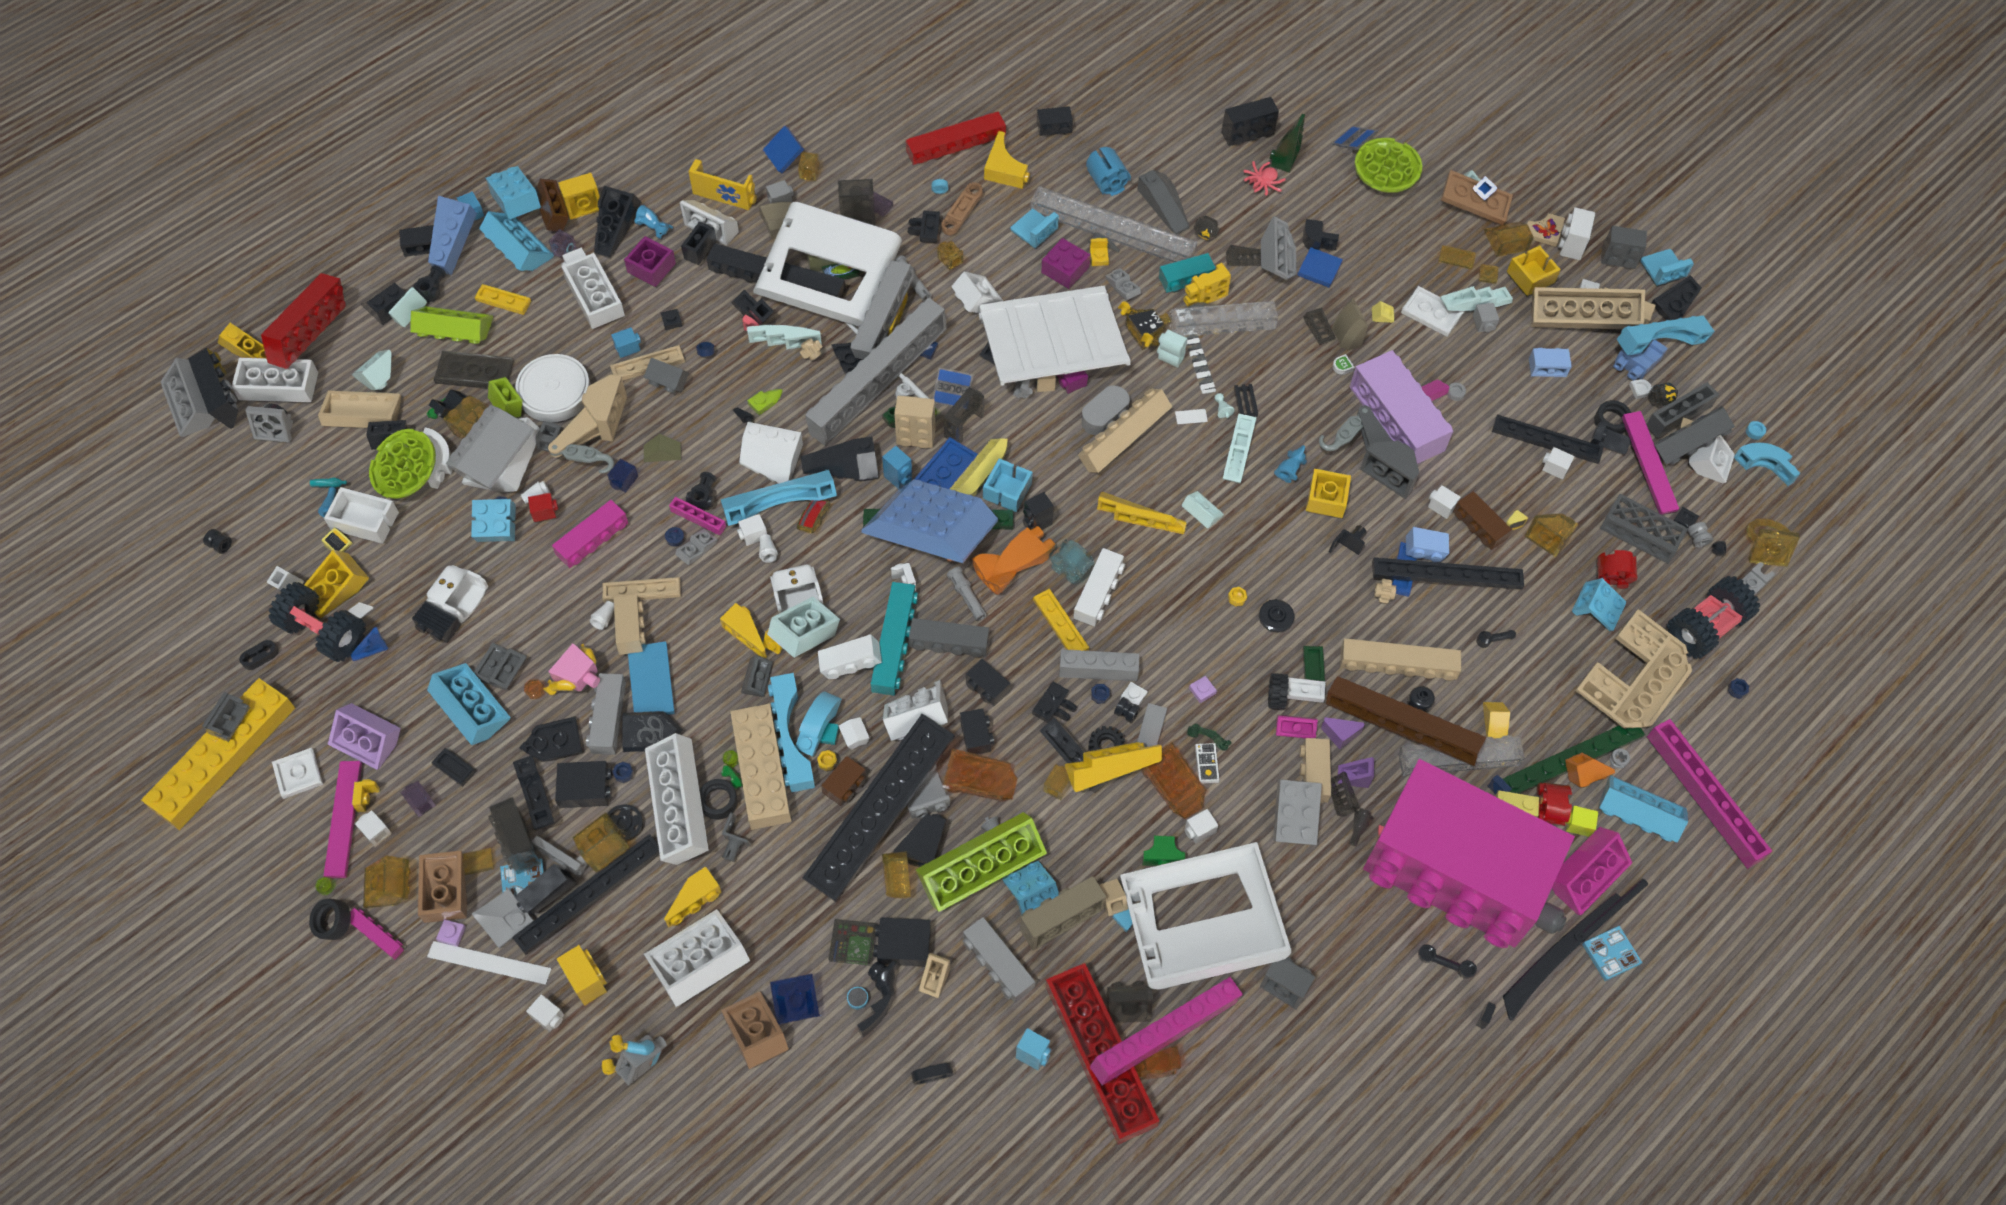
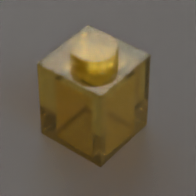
[798,152,820,181]
[1043,764,1071,800]

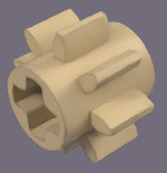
[800,338,823,360]
[1374,579,1396,604]

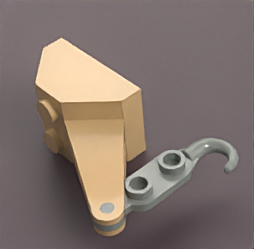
[548,374,627,473]

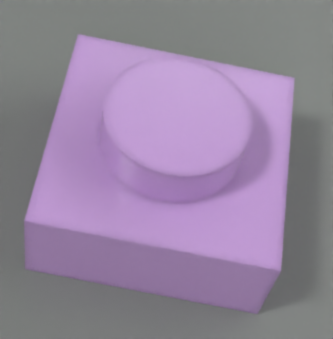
[1189,676,1217,703]
[436,919,466,947]

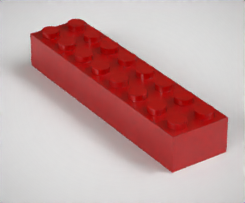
[1045,963,1160,1145]

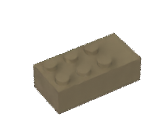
[1020,876,1106,951]

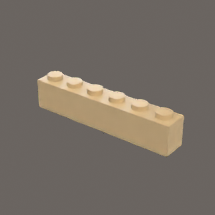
[1078,388,1172,473]
[1340,638,1461,681]

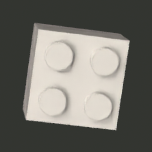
[1558,208,1595,260]

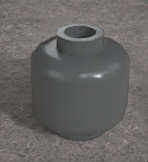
[1535,903,1567,934]

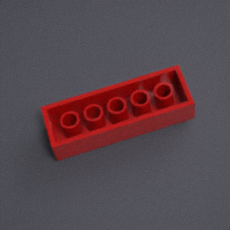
[261,273,346,369]

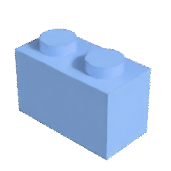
[1529,348,1572,377]
[1406,527,1449,562]

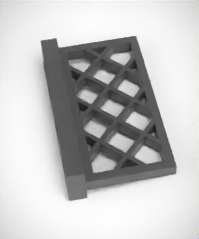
[1600,494,1688,564]

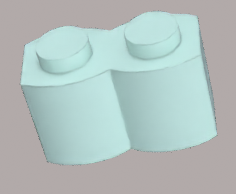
[1157,330,1187,368]

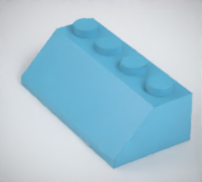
[479,211,554,271]
[427,663,511,745]
[1599,775,1688,843]

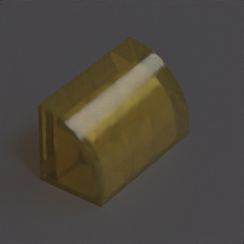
[882,851,911,898]

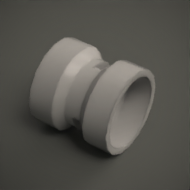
[1687,522,1713,548]

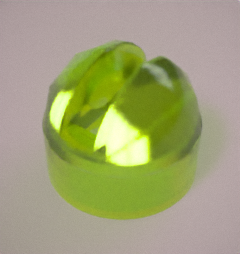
[722,750,739,767]
[315,877,334,895]

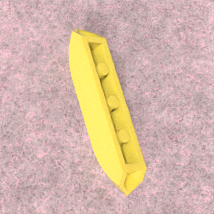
[950,438,1008,496]

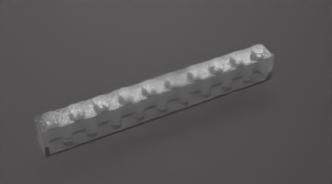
[1030,186,1197,263]

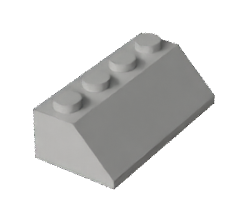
[161,358,215,437]

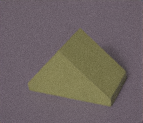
[644,434,681,462]

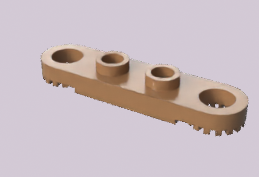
[941,182,983,235]

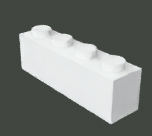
[1073,548,1126,626]

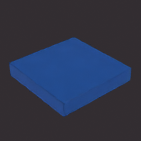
[763,125,804,173]
[1297,248,1343,288]

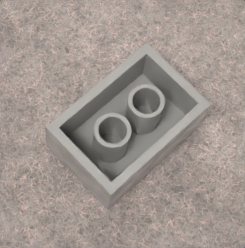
[1273,779,1322,845]

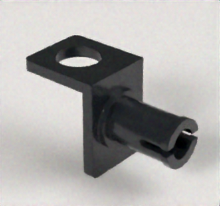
[1328,525,1367,555]

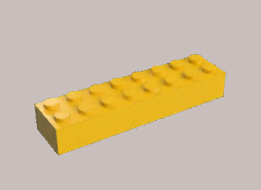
[141,678,295,831]

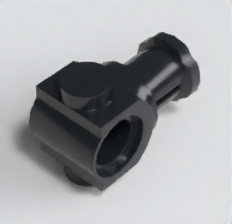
[413,265,446,302]
[686,472,717,511]

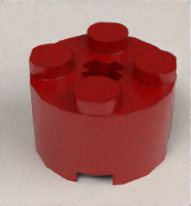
[1597,550,1638,589]
[1537,783,1572,826]

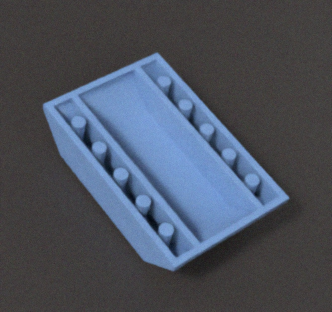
[861,479,998,563]

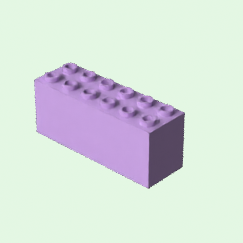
[1350,350,1453,464]

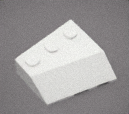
[740,422,803,483]
[883,680,948,741]

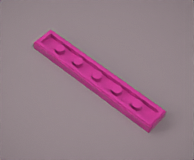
[1622,411,1679,515]
[324,761,362,879]

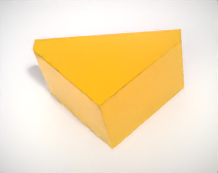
[1483,702,1510,740]

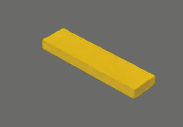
[1033,589,1089,651]

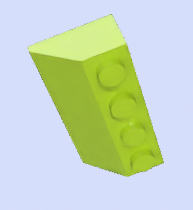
[410,306,493,343]

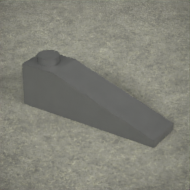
[1137,170,1190,235]

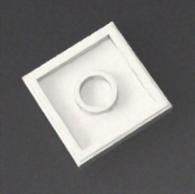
[272,748,323,799]

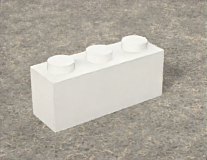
[818,634,882,679]

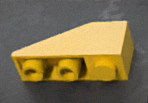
[218,323,266,358]
[664,866,722,928]

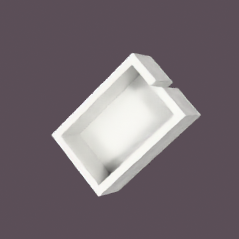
[324,487,399,544]

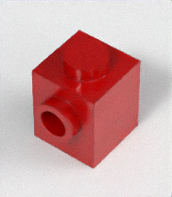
[528,493,559,522]

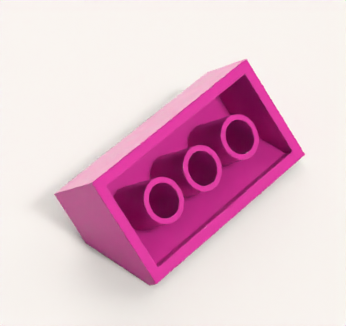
[1552,827,1632,916]

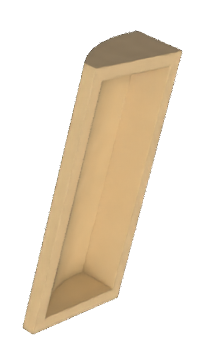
[318,391,401,428]

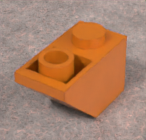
[1565,753,1615,787]

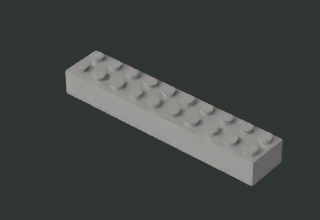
[805,298,947,446]

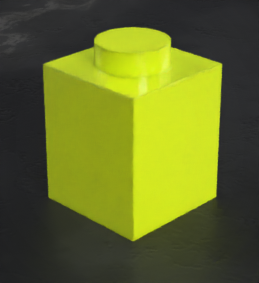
[1565,806,1598,837]

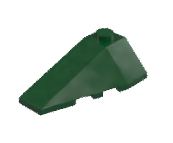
[1270,114,1305,173]

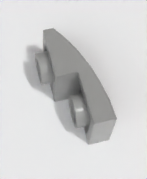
[1106,268,1141,300]
[675,529,718,566]

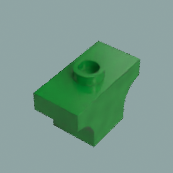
[1142,836,1185,866]

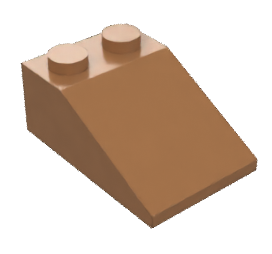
[418,851,467,923]
[721,991,789,1069]

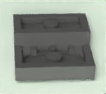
[474,643,527,690]

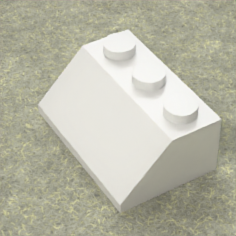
[680,200,739,246]

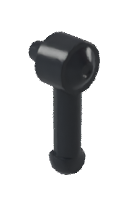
[1476,630,1516,648]

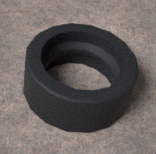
[1594,400,1631,434]
[699,779,738,820]
[309,899,351,940]

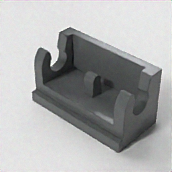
[202,692,250,742]

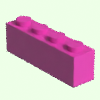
[552,500,628,568]

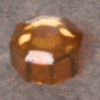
[524,679,544,699]

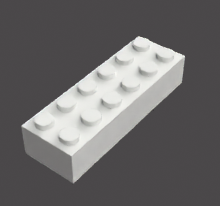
[645,733,709,865]

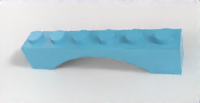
[1617,315,1715,355]
[721,470,837,526]
[768,673,815,792]

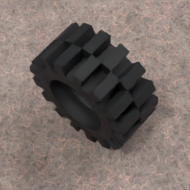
[1268,673,1289,710]
[1088,726,1125,751]

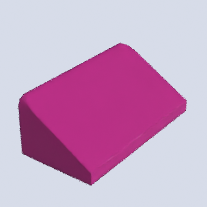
[1421,379,1450,401]
[1276,714,1318,739]

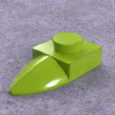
[747,389,782,416]

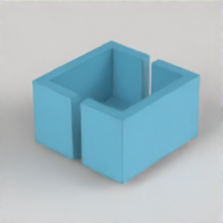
[983,459,1033,512]
[471,499,516,542]

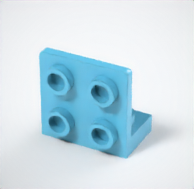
[1011,209,1059,248]
[1640,249,1694,286]
[1572,578,1626,631]
[1002,861,1059,915]

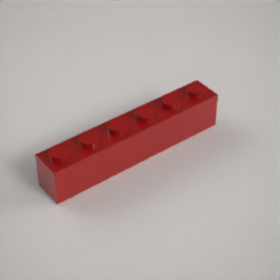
[905,111,1006,165]

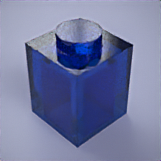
[607,459,638,493]

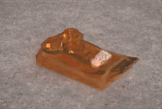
[1141,742,1207,820]
[942,748,1017,801]

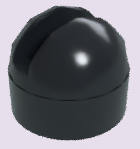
[1712,541,1726,556]

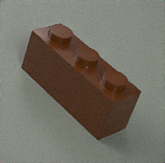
[535,178,569,232]
[1453,491,1512,551]

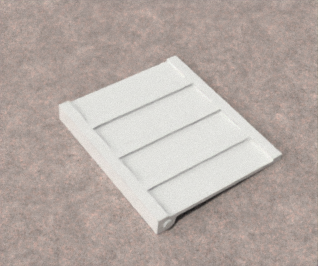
[978,286,1130,386]

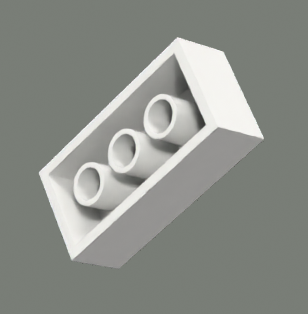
[562,253,625,329]
[232,358,318,402]

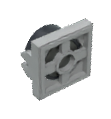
[246,403,293,443]

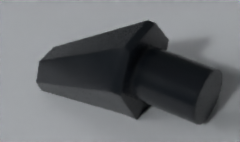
[732,407,754,424]

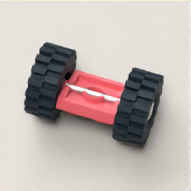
[1667,576,1760,659]
[268,582,366,662]

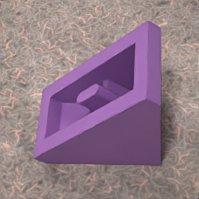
[1321,717,1364,749]
[1338,757,1374,788]

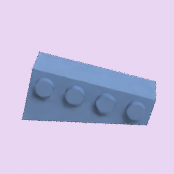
[428,196,477,275]

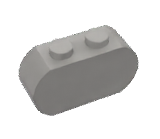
[1081,386,1130,436]

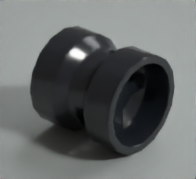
[203,529,232,554]
[1114,697,1141,723]

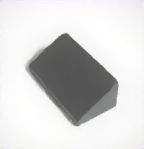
[741,655,773,697]

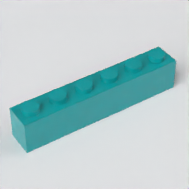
[871,582,918,696]

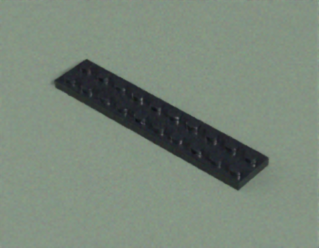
[802,714,955,902]

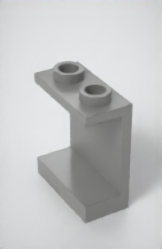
[907,765,950,819]

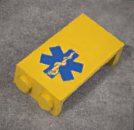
[688,159,757,210]

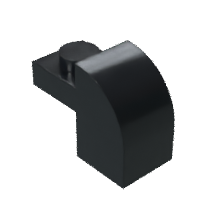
[1302,219,1339,251]
[731,289,774,325]
[429,389,474,424]

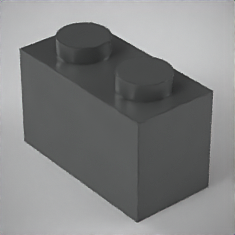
[643,357,689,393]

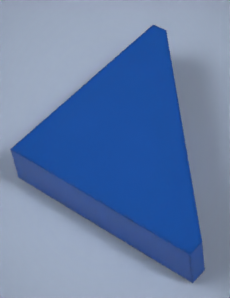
[351,627,388,661]

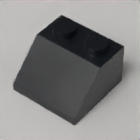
[360,282,406,325]

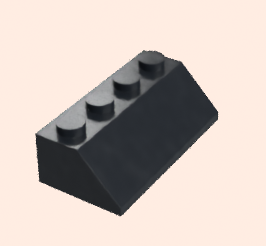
[188,347,238,429]

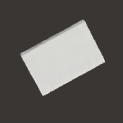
[1401,286,1464,337]

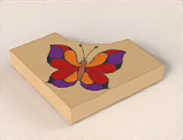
[1523,213,1565,247]

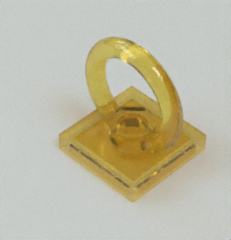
[1746,518,1800,567]

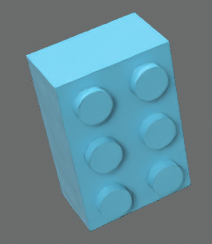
[486,166,541,219]

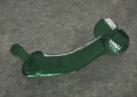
[1187,724,1231,751]

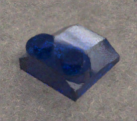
[770,973,820,1025]

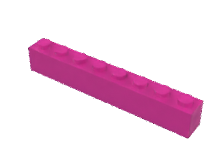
[1647,719,1772,869]
[1090,977,1243,1085]

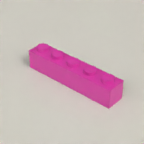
[669,497,726,536]
[350,908,404,960]

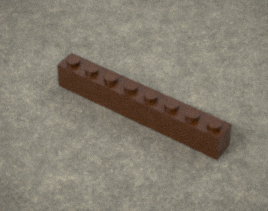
[1325,676,1487,766]

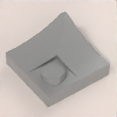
[472,888,534,949]

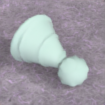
[1215,393,1235,418]

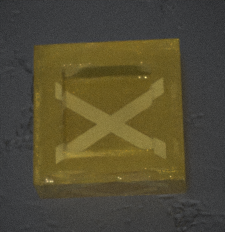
[1479,264,1498,284]

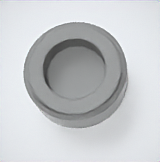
[1447,383,1466,401]

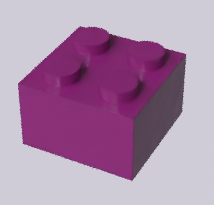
[624,236,676,287]
[1041,238,1090,289]

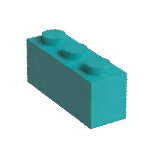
[1159,253,1216,293]

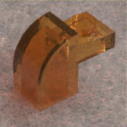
[1134,1046,1181,1079]

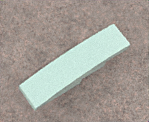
[1440,286,1513,311]
[747,325,822,349]
[1223,414,1256,483]

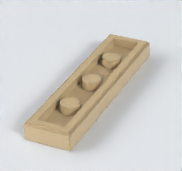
[610,345,685,381]
[603,577,681,603]

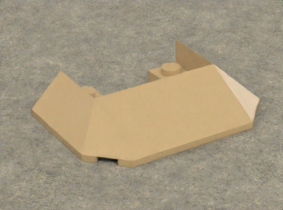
[1575,609,1692,728]

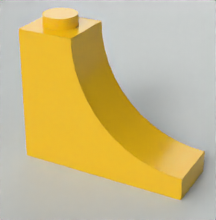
[984,131,1030,189]

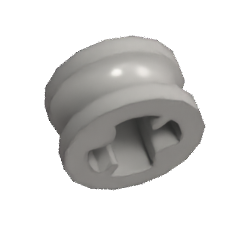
[1609,748,1630,769]

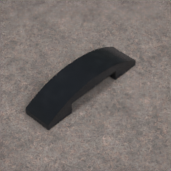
[513,755,555,830]

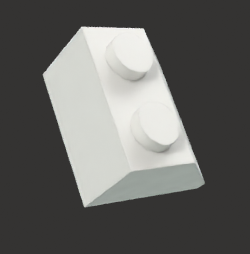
[951,271,1003,313]
[1689,435,1735,483]

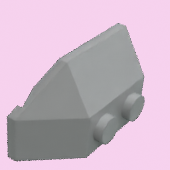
[1261,216,1297,280]

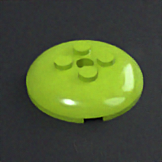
[1354,138,1422,193]
[369,429,436,499]

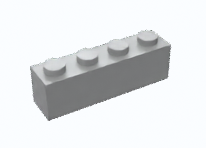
[1059,649,1139,681]
[586,673,626,755]
[962,917,1035,1003]

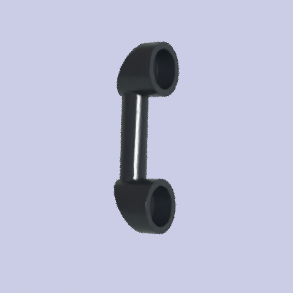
[1418,944,1477,979]

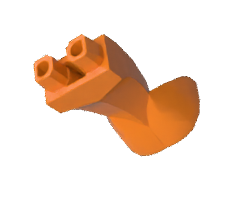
[973,526,1055,595]

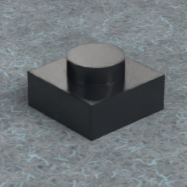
[661,309,682,331]

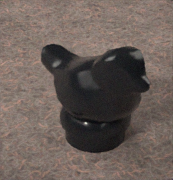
[868,961,898,998]

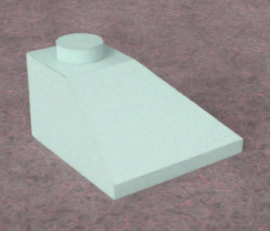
[352,350,391,390]

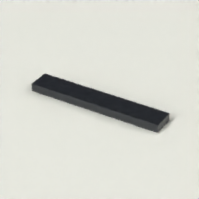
[1492,414,1604,464]

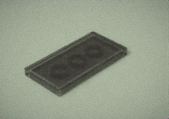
[434,351,514,389]

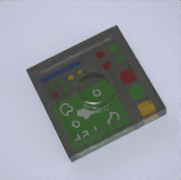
[828,919,876,966]

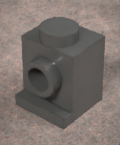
[536,421,562,452]

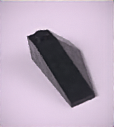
[594,186,642,258]
[801,437,879,482]

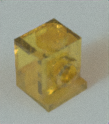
[937,240,964,271]

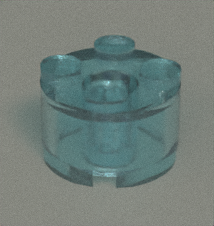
[1050,539,1094,584]

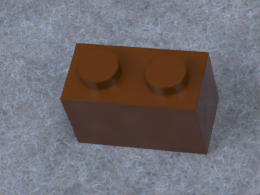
[821,756,867,806]

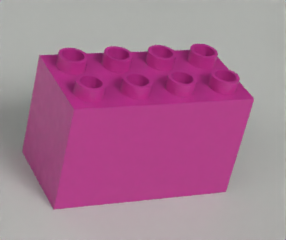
[1363,759,1575,948]

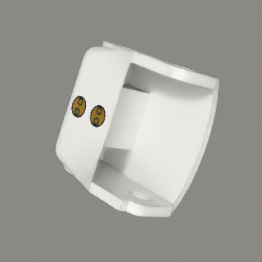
[770,564,823,614]
[426,565,488,623]

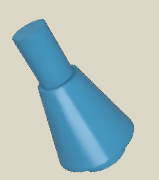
[318,487,336,518]

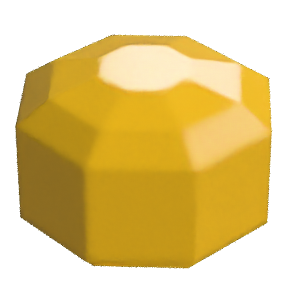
[1228,587,1247,607]
[817,750,837,771]

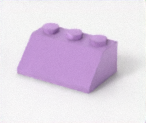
[328,703,401,770]

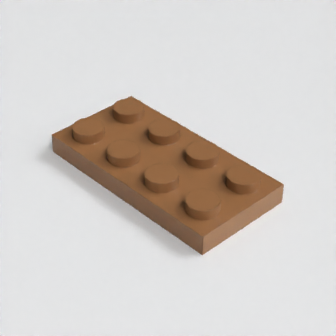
[1441,170,1513,225]

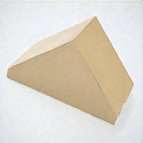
[919,953,950,998]

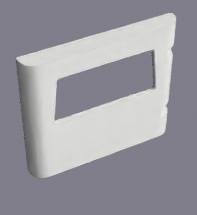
[753,202,902,326]
[1120,842,1291,989]

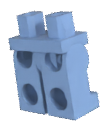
[1613,340,1668,381]

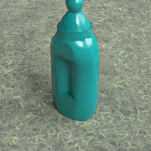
[310,477,347,488]

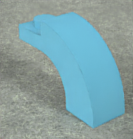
[1734,443,1800,486]
[795,691,842,756]

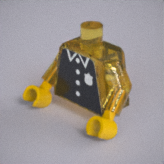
[1118,301,1170,350]

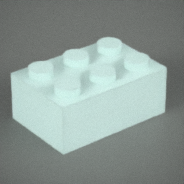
[767,597,840,658]

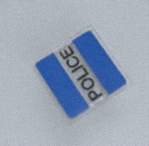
[1331,126,1378,154]
[932,367,974,410]

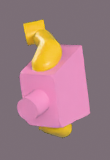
[543,644,600,695]

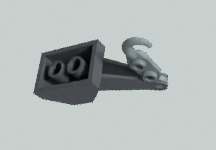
[1319,405,1419,499]

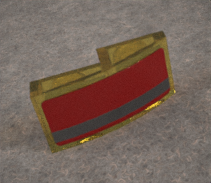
[797,500,830,533]

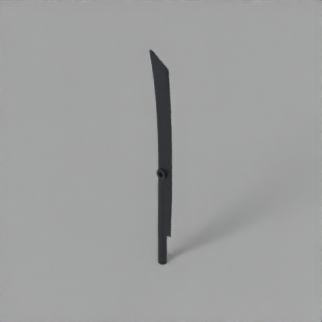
[1503,879,1648,1021]

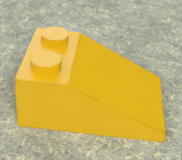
[304,550,369,618]

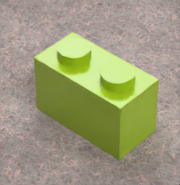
[488,377,522,418]

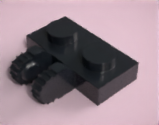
[907,210,940,243]
[1032,681,1077,723]

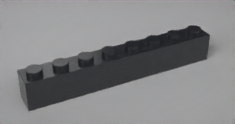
[707,243,846,299]

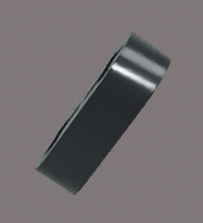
[239,640,278,670]
[911,1063,953,1085]

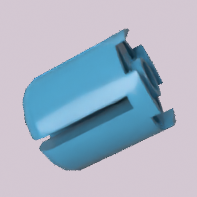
[1086,146,1131,196]

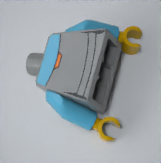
[602,1035,666,1086]

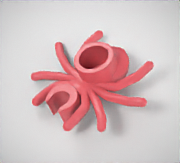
[1243,161,1286,196]

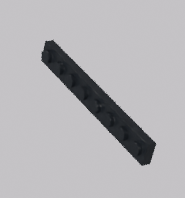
[1372,557,1524,589]
[512,834,660,955]

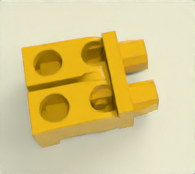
[1183,263,1231,307]

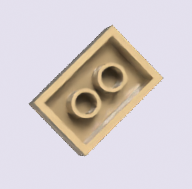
[895,395,936,448]

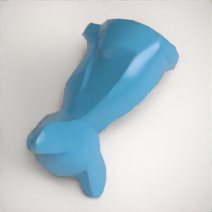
[635,205,673,239]
[1274,445,1307,483]

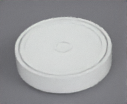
[515,354,591,422]

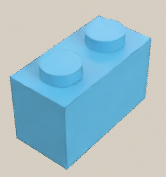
[1016,1028,1051,1070]

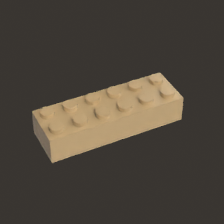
[1531,287,1645,329]
[730,704,791,830]

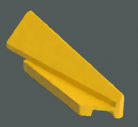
[1097,492,1187,534]
[1065,742,1162,792]

